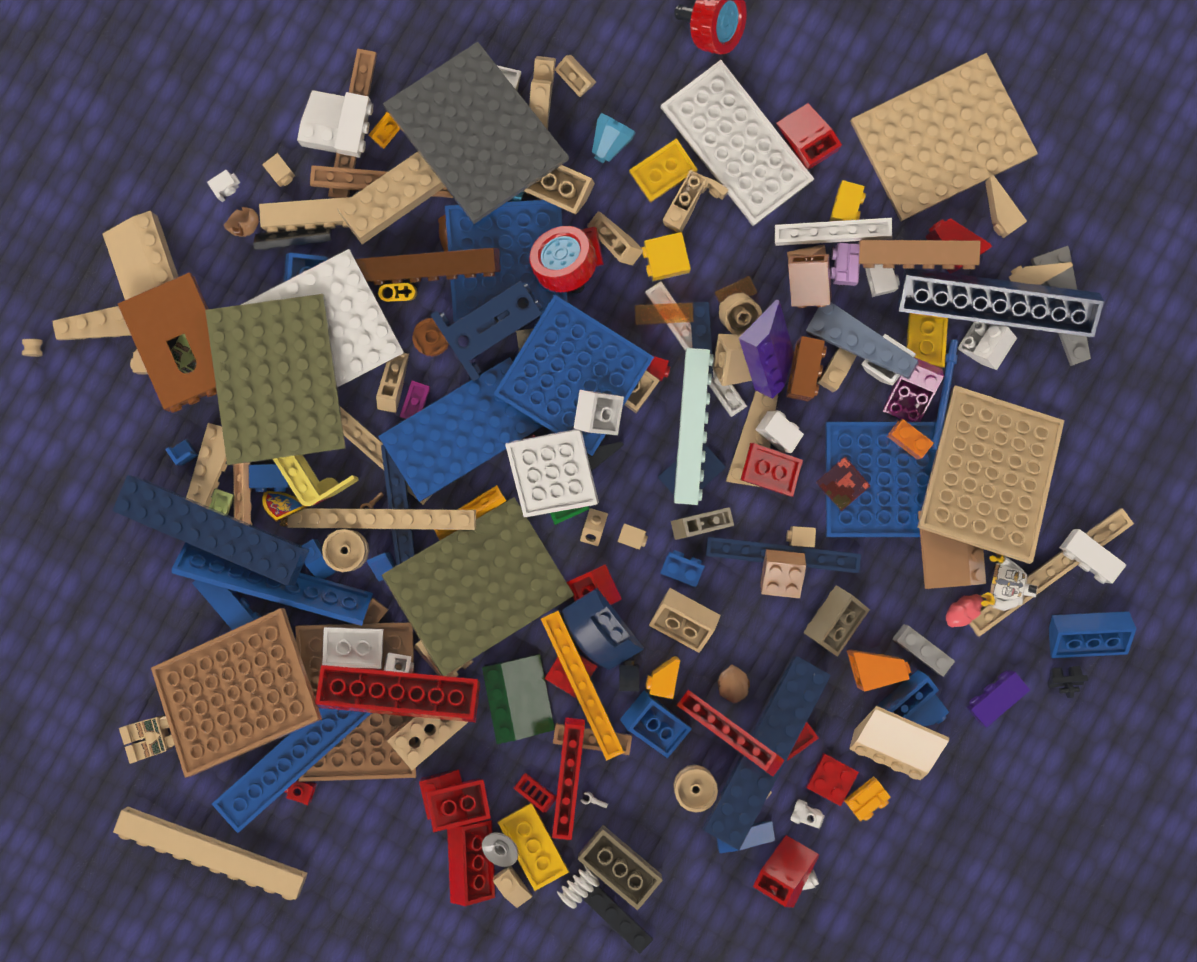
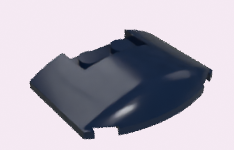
[562,588,644,670]

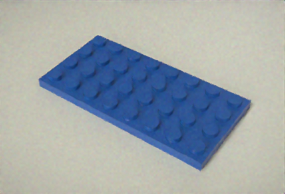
[378,357,544,502]

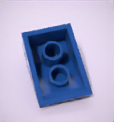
[620,690,692,758]

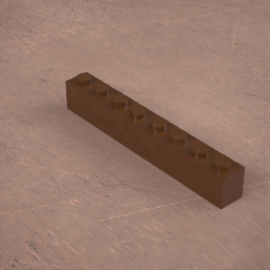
[355,248,501,285]

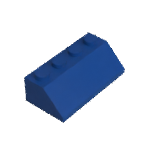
[1049,612,1136,658]

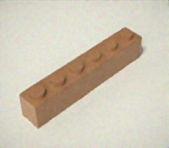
[859,240,980,269]

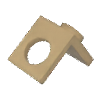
[580,508,608,546]

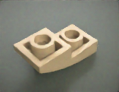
[702,176,728,200]

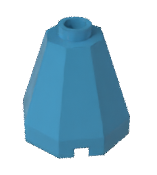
[592,113,636,163]

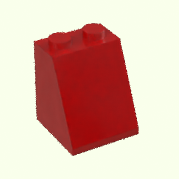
[926,218,992,273]

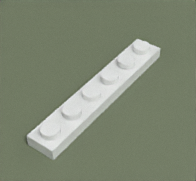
[775,218,892,246]

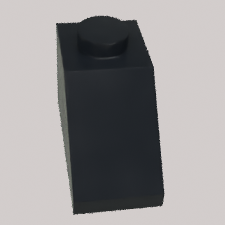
[619,660,639,691]

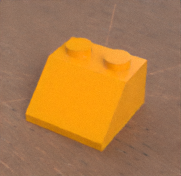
[646,656,680,699]

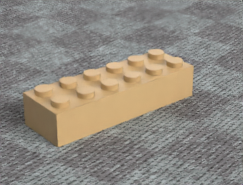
[337,152,445,244]

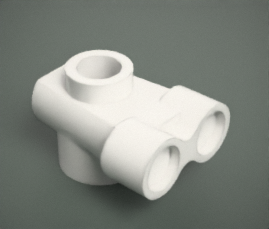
[791,799,824,829]

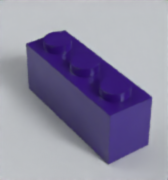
[966,670,1030,728]

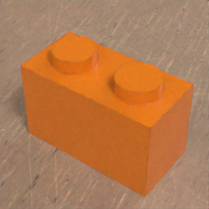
[887,419,934,459]

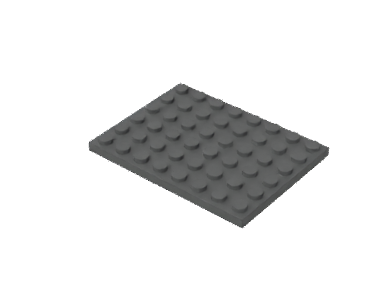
[383,42,569,224]

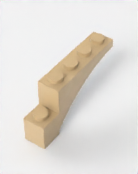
[529,56,556,130]

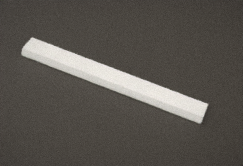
[645,281,747,417]

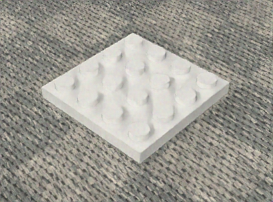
[505,429,599,517]

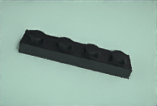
[253,225,332,250]
[584,886,653,954]

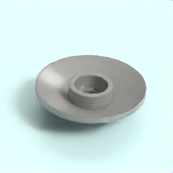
[482,833,518,867]

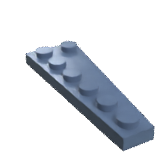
[806,302,919,379]

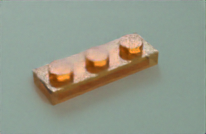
[635,303,694,325]

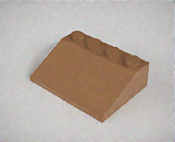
[918,511,986,589]

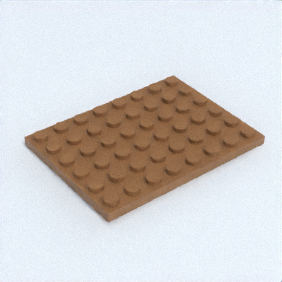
[151,608,322,778]
[296,622,417,781]

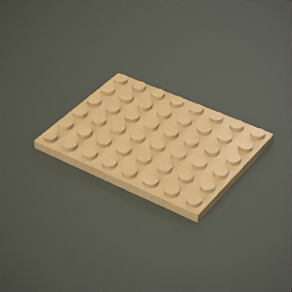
[850,53,1038,221]
[917,386,1064,564]

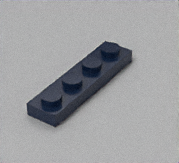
[690,302,714,379]

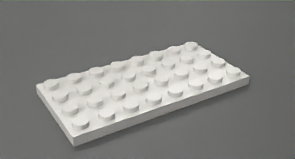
[661,60,814,226]

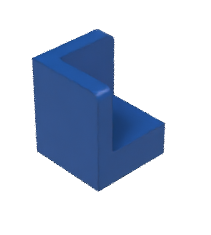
[165,439,198,466]

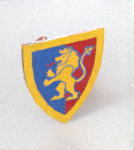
[262,491,308,527]

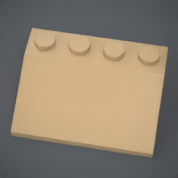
[103,211,178,300]
[849,706,949,780]

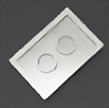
[322,627,384,669]

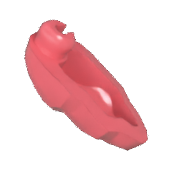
[946,594,984,627]

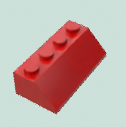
[447,820,495,906]

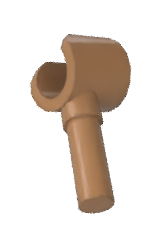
[360,492,384,509]

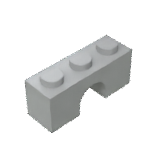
[892,624,955,677]

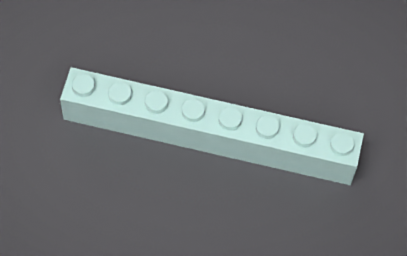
[674,348,713,505]

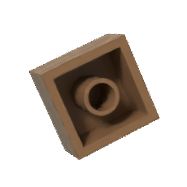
[760,549,806,598]

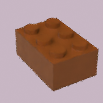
[786,336,827,402]

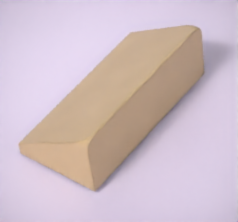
[555,55,596,97]

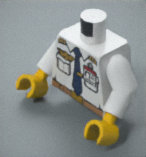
[981,552,1038,611]

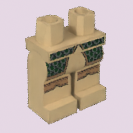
[119,715,175,764]

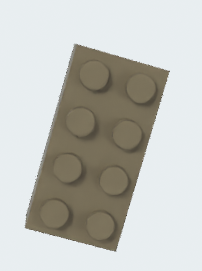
[578,825,663,910]

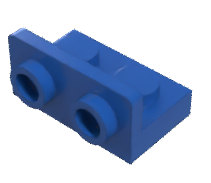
[660,550,705,587]

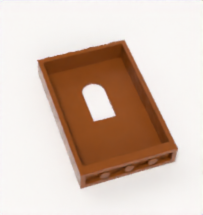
[118,272,217,413]

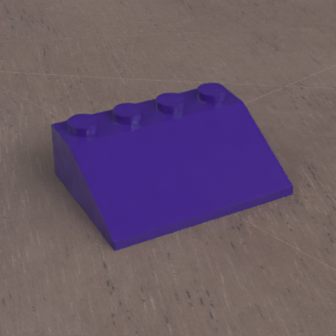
[739,299,794,399]

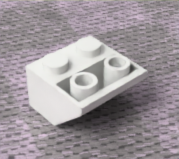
[958,322,1017,370]

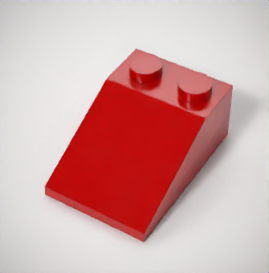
[426,778,491,832]

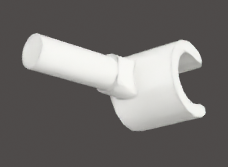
[581,792,608,808]

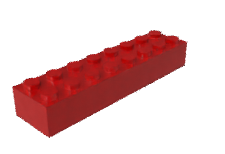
[315,665,481,723]

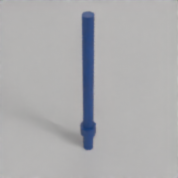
[931,340,958,451]

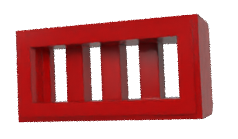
[514,773,556,812]

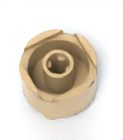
[719,293,762,335]

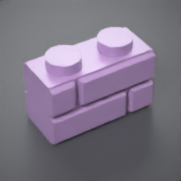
[830,243,860,286]

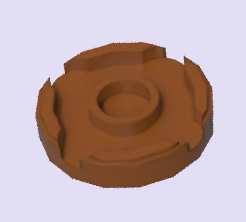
[412,318,449,356]

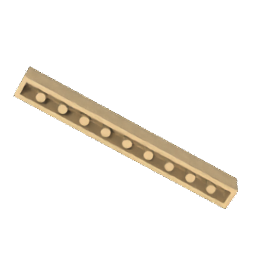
[113,807,308,900]

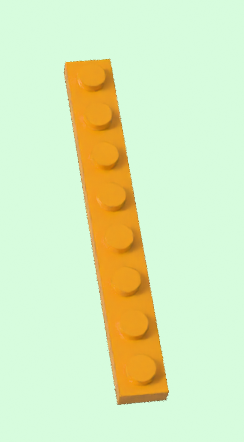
[541,610,624,761]

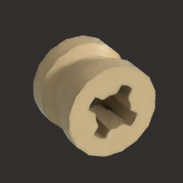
[22,339,43,357]

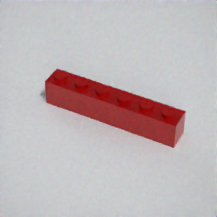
[677,690,785,776]
[552,717,585,840]

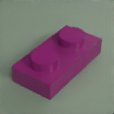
[400,381,431,419]

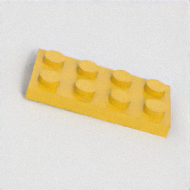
[498,803,569,891]

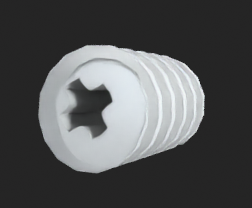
[557,865,599,909]

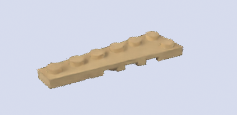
[52,306,131,340]
[726,390,778,487]
[187,423,227,507]

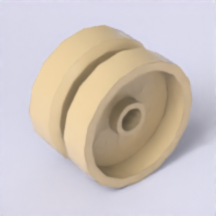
[322,529,369,572]
[674,765,718,812]

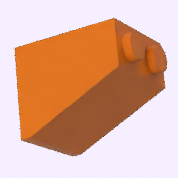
[847,649,911,692]

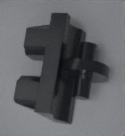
[1047,666,1088,698]

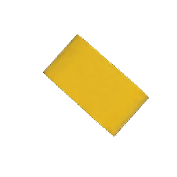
[378,283,417,302]

